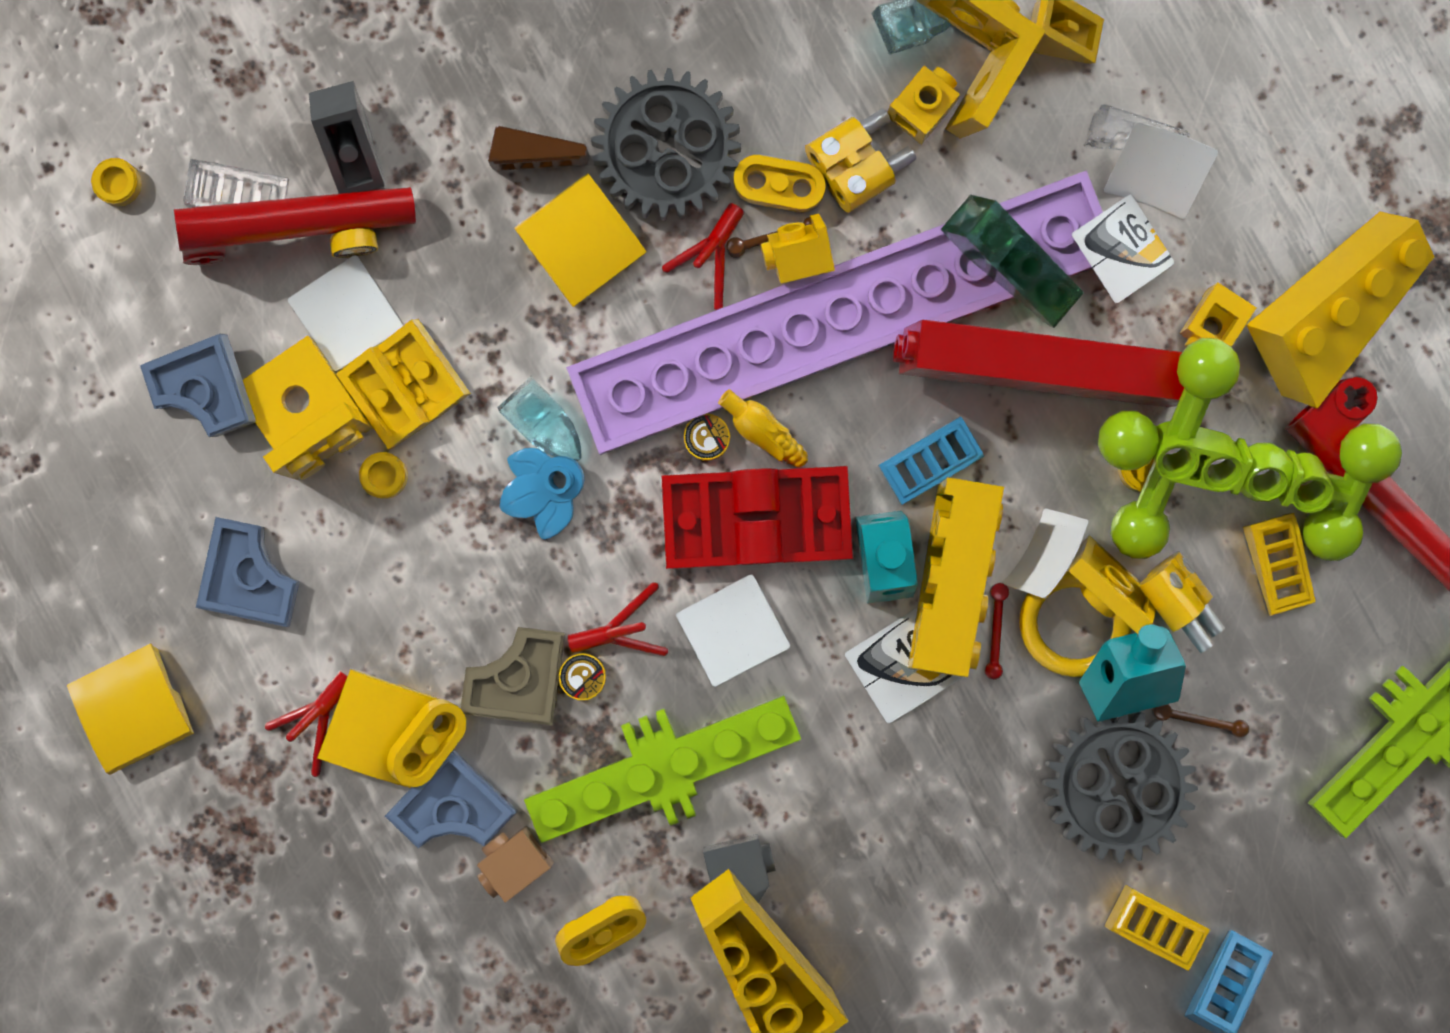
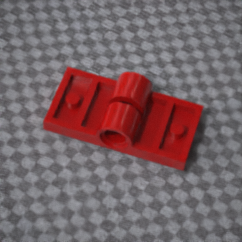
[661,466,853,569]

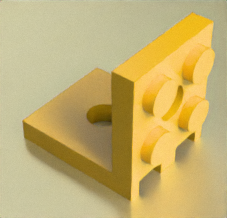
[916,0,1045,139]
[243,335,373,480]

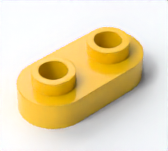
[734,155,825,213]
[387,699,466,787]
[555,896,646,966]

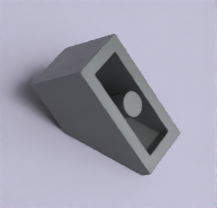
[309,81,385,194]
[703,834,776,903]

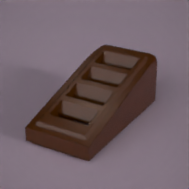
[488,126,590,171]

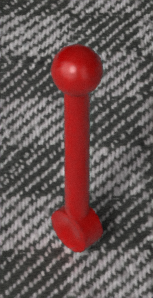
[985,583,1009,680]

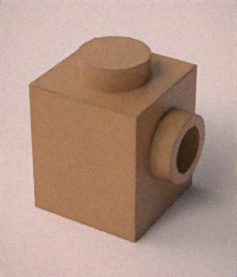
[477,825,554,903]

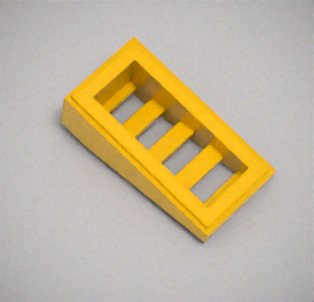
[1242,513,1316,615]
[1104,884,1210,971]

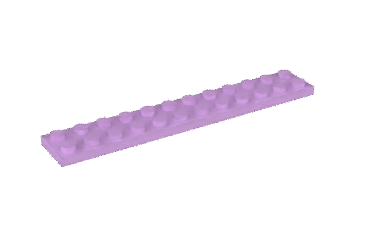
[566,170,1103,455]

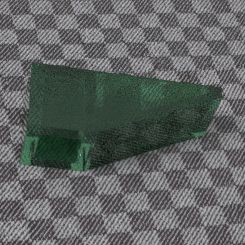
[941,194,1084,328]

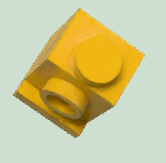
[887,65,960,145]
[760,213,835,284]
[1179,282,1257,347]

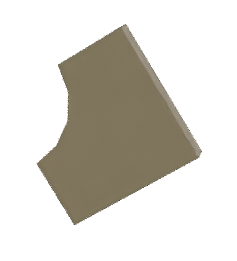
[460,627,565,725]

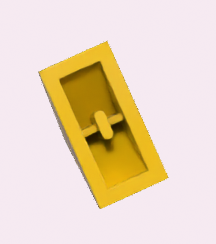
[1031,0,1104,64]

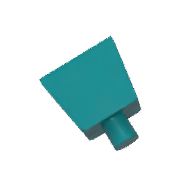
[855,510,918,604]
[1079,624,1186,722]

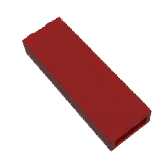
[893,319,1184,407]

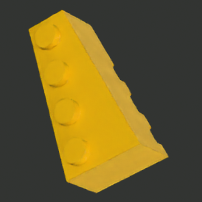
[1246,211,1434,408]
[908,477,1004,677]
[690,869,848,1033]

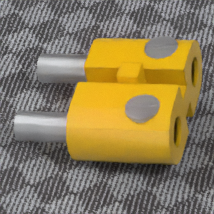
[805,108,916,213]
[1138,551,1225,653]

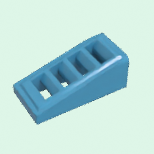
[878,417,984,505]
[1184,930,1273,1033]

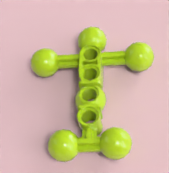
[1098,338,1402,561]

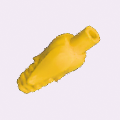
[718,389,808,468]

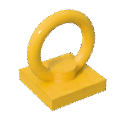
[1019,535,1156,677]

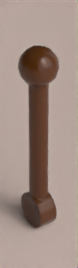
[726,217,812,258]
[1152,704,1249,738]

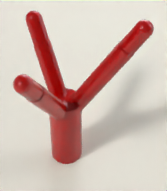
[662,203,745,311]
[568,582,668,656]
[265,671,348,777]

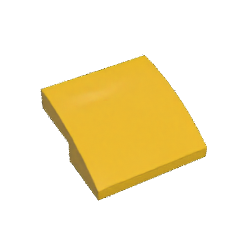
[514,173,647,307]
[336,319,471,450]
[67,643,194,775]
[318,669,440,788]

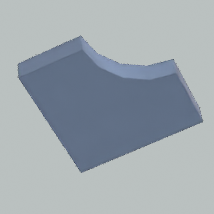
[140,333,256,437]
[196,517,300,627]
[385,749,518,848]

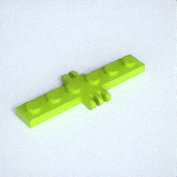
[1308,661,1450,838]
[524,695,801,843]

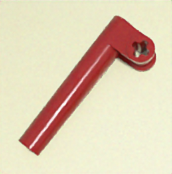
[173,187,416,265]
[1285,377,1450,592]

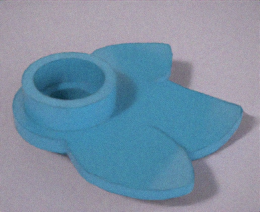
[500,448,585,539]

